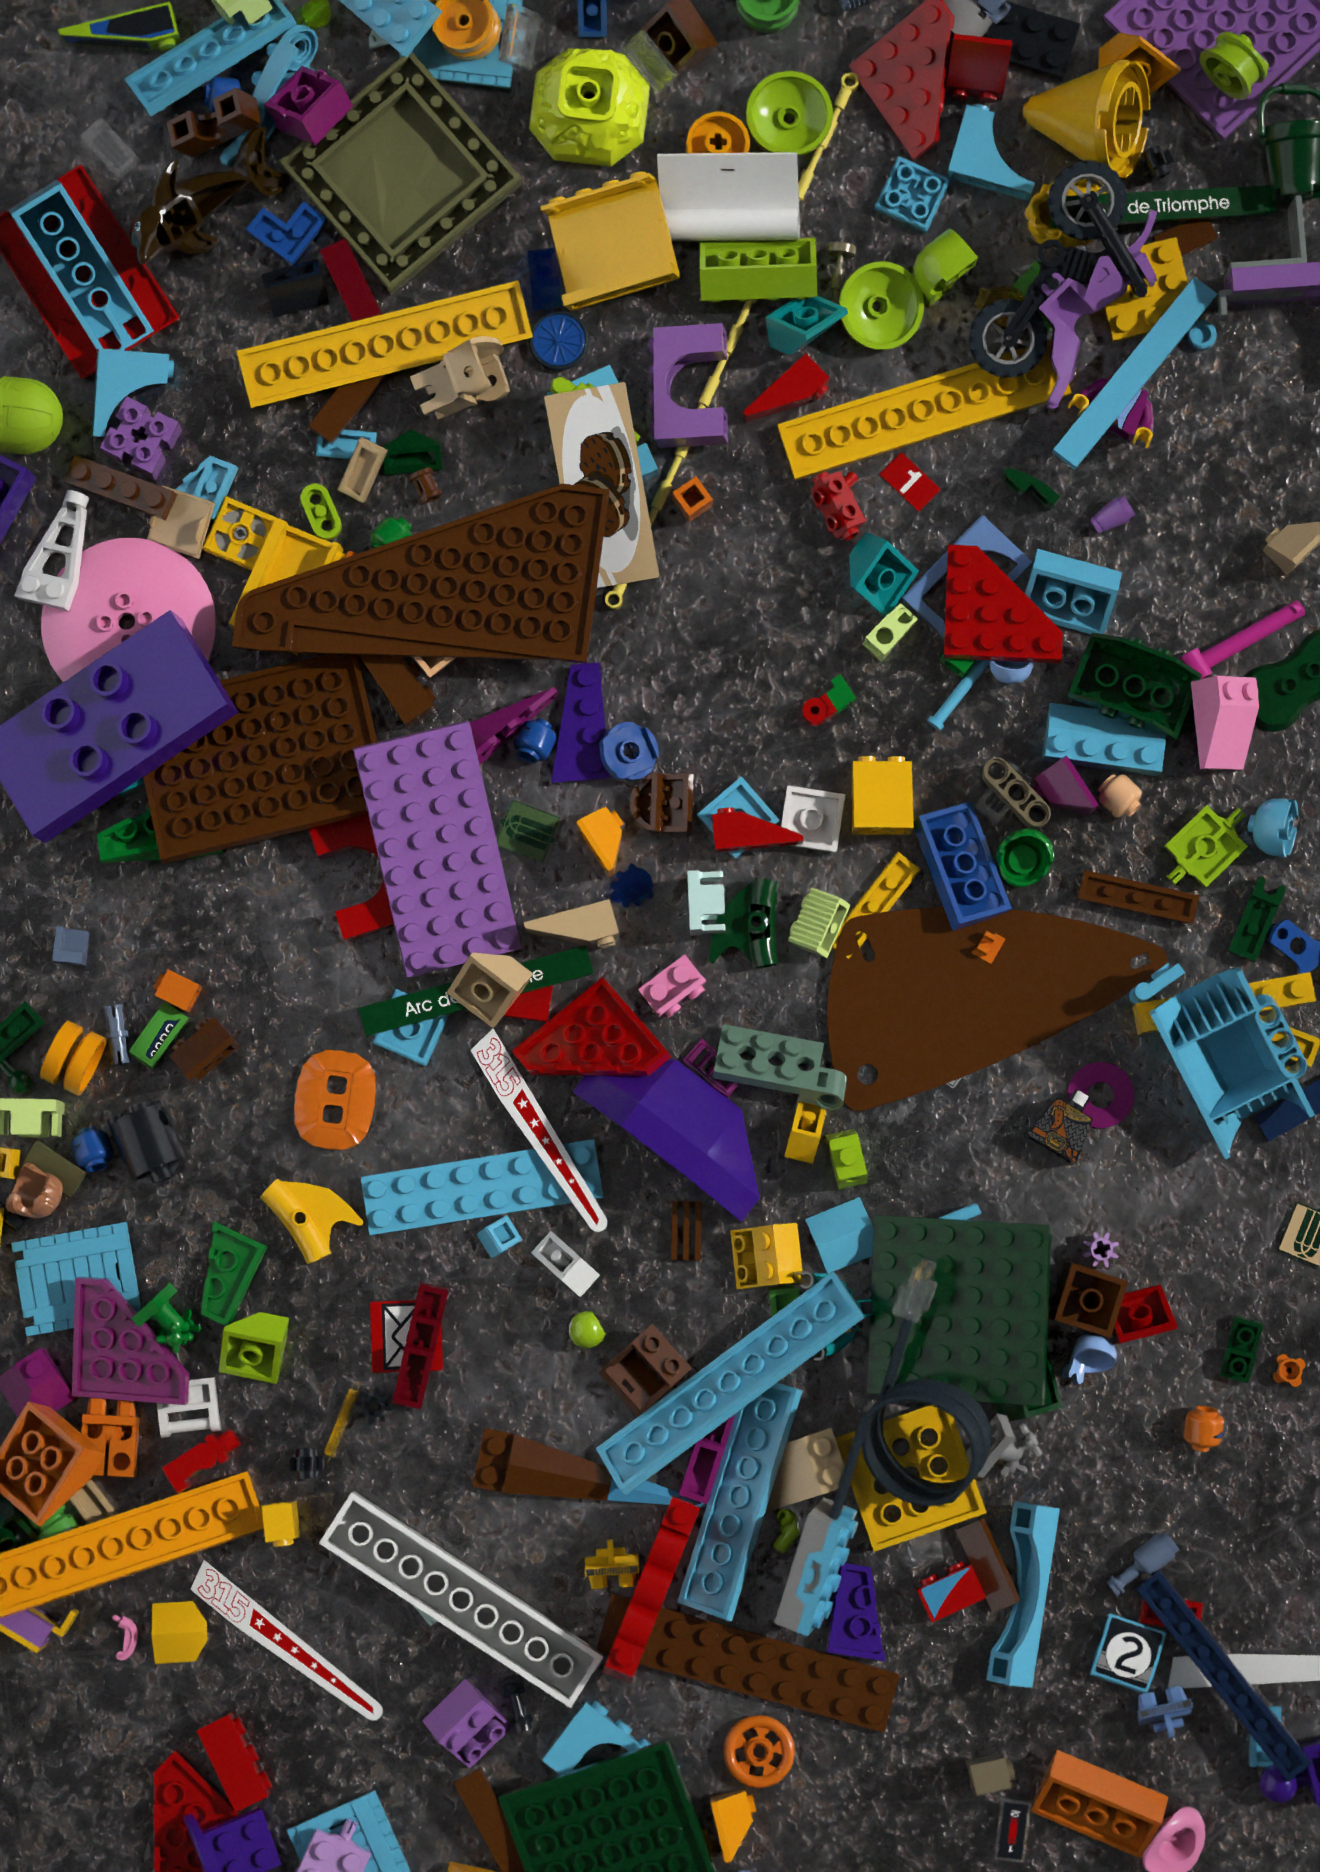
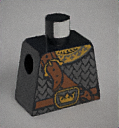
[1025,1089,1093,1165]

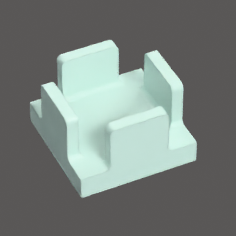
[687,870,725,936]

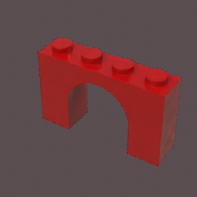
[309,814,395,942]

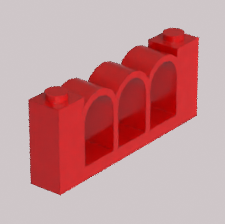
[603,1496,700,1684]

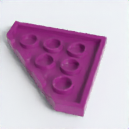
[72,1276,189,1405]

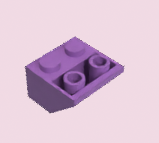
[422,1679,511,1768]

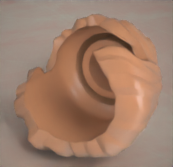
[5,1162,63,1219]

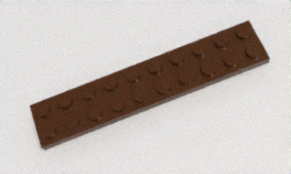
[596,1593,900,1733]

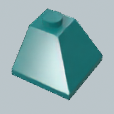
[765,295,848,356]
[849,532,919,617]

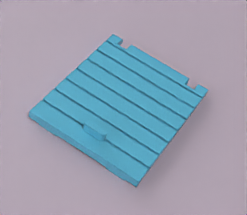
[399,0,523,89]
[11,1222,141,1337]
[287,1790,411,1872]

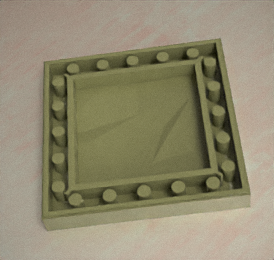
[278,52,524,295]

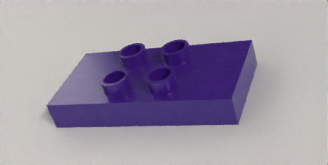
[0,610,239,843]

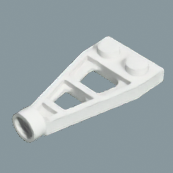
[14,490,89,611]

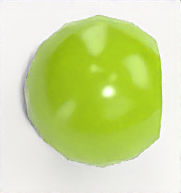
[569,1311,606,1348]

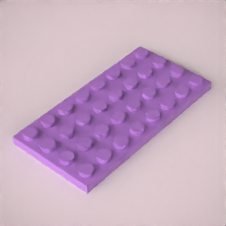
[353,720,521,978]

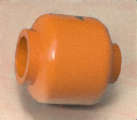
[1183,1405,1224,1452]

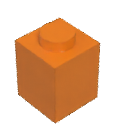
[672,476,713,522]
[153,969,202,1013]

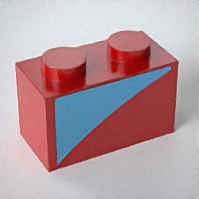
[915,1561,986,1623]

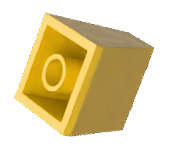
[852,756,913,835]

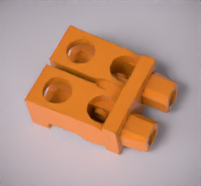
[81,1398,140,1478]

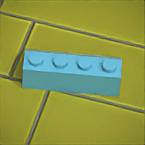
[1042,703,1166,777]

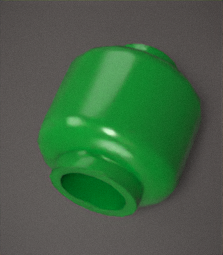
[370,517,412,549]

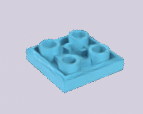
[874,156,951,233]

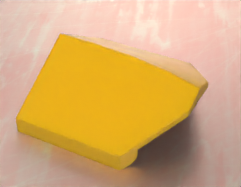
[151,1601,208,1664]

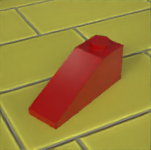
[742,353,830,422]
[712,807,804,853]

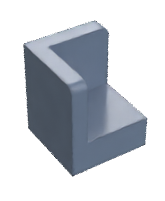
[52,926,89,967]

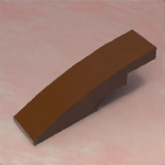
[454,1767,525,1872]

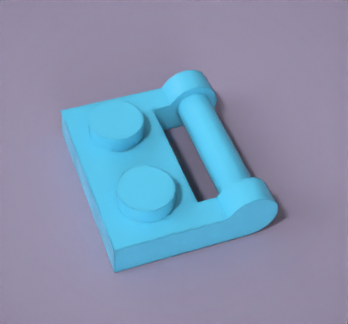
[1129,963,1185,1004]

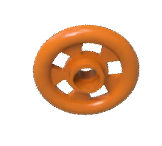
[723,1715,795,1788]

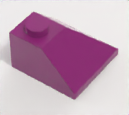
[1032,755,1099,816]
[0,1348,77,1417]

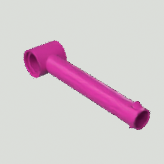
[1178,600,1306,680]

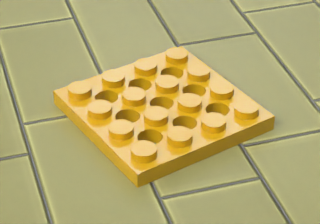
[835,1405,987,1552]

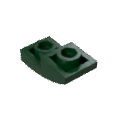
[1219,1314,1264,1383]

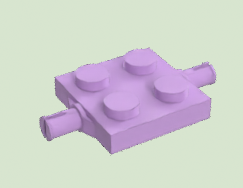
[296,1818,371,1872]

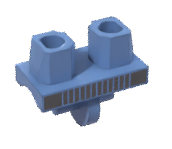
[1137,1686,1193,1739]

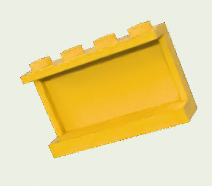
[229,517,345,655]

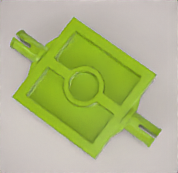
[1164,805,1248,888]

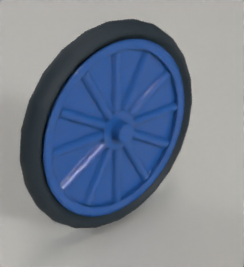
[528,311,589,371]

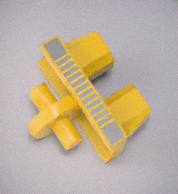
[585,1539,639,1589]

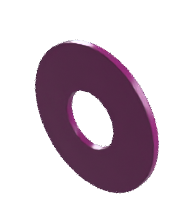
[1068,1062,1134,1128]

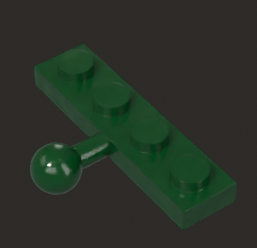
[0,1001,46,1094]

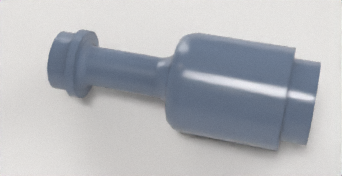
[1107,1531,1180,1596]

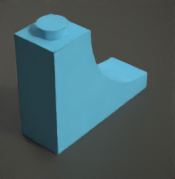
[946,104,1035,201]
[91,348,174,437]

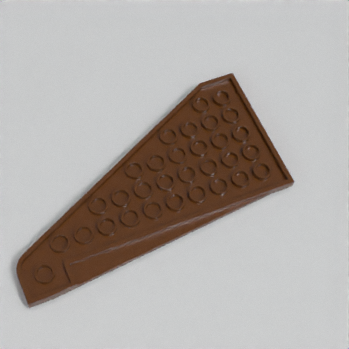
[232,484,610,664]

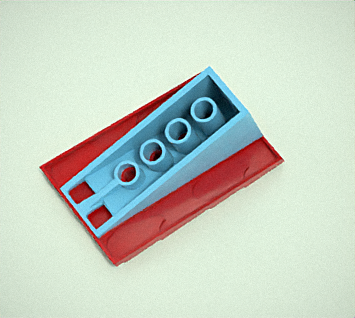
[0,164,180,379]

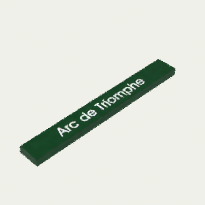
[1051,185,1277,228]
[358,945,594,1037]

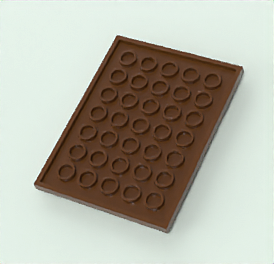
[143,654,378,864]

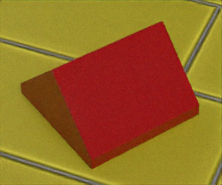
[1112,1284,1178,1344]

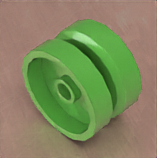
[736,0,799,33]

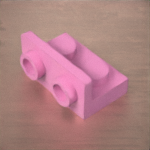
[638,954,706,1018]

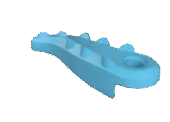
[220,25,318,167]

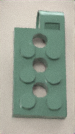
[713,1024,847,1110]

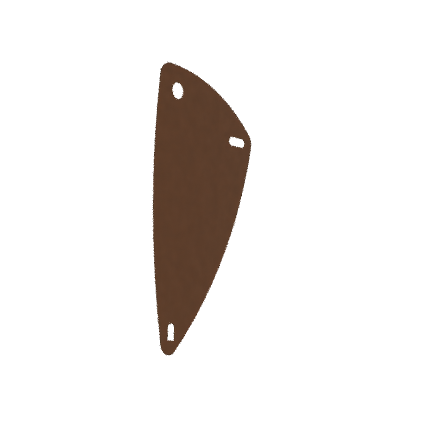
[827,907,1167,1111]

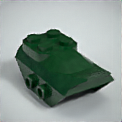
[1067,633,1202,739]

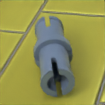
[104,1004,130,1066]

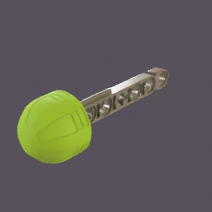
[0,376,63,455]

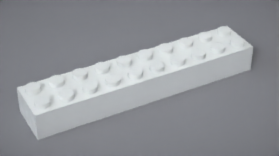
[319,1491,604,1708]

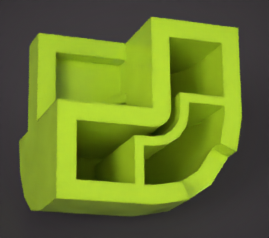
[912,228,978,307]

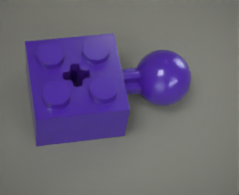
[1259,1739,1320,1807]

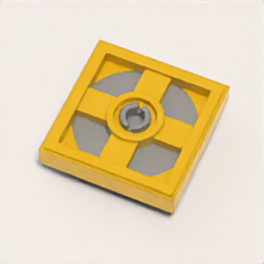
[202,496,275,571]

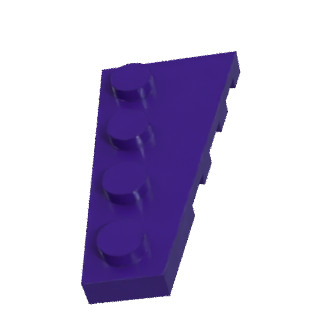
[551,662,610,784]

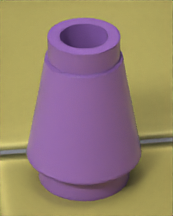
[1090,495,1135,534]

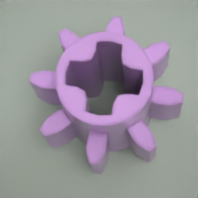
[1082,1232,1119,1268]

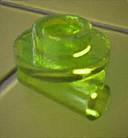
[301,0,331,29]

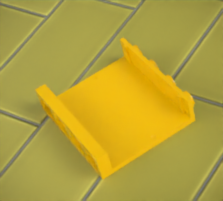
[540,171,680,311]

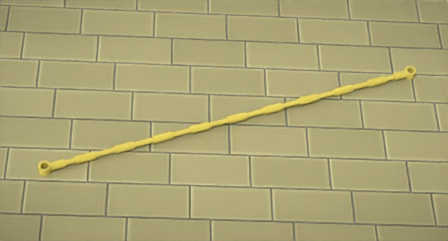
[605,72,859,610]

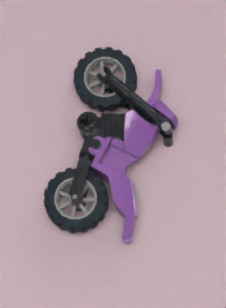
[969,161,1157,409]

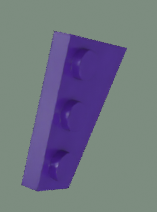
[826,1563,886,1661]

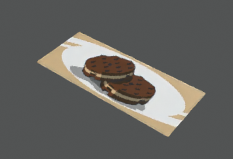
[544,382,659,588]

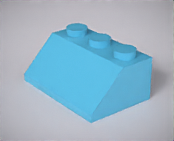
[1025,549,1122,634]

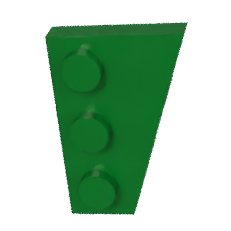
[201,1221,268,1326]

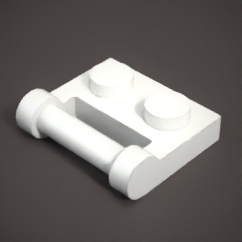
[157,1377,221,1438]

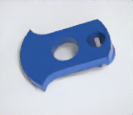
[1267,919,1320,974]

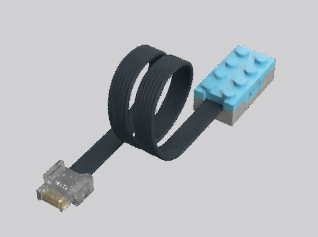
[775,1258,991,1636]

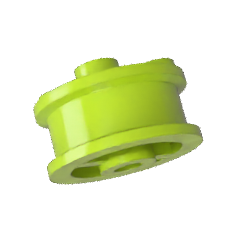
[1199,31,1269,100]

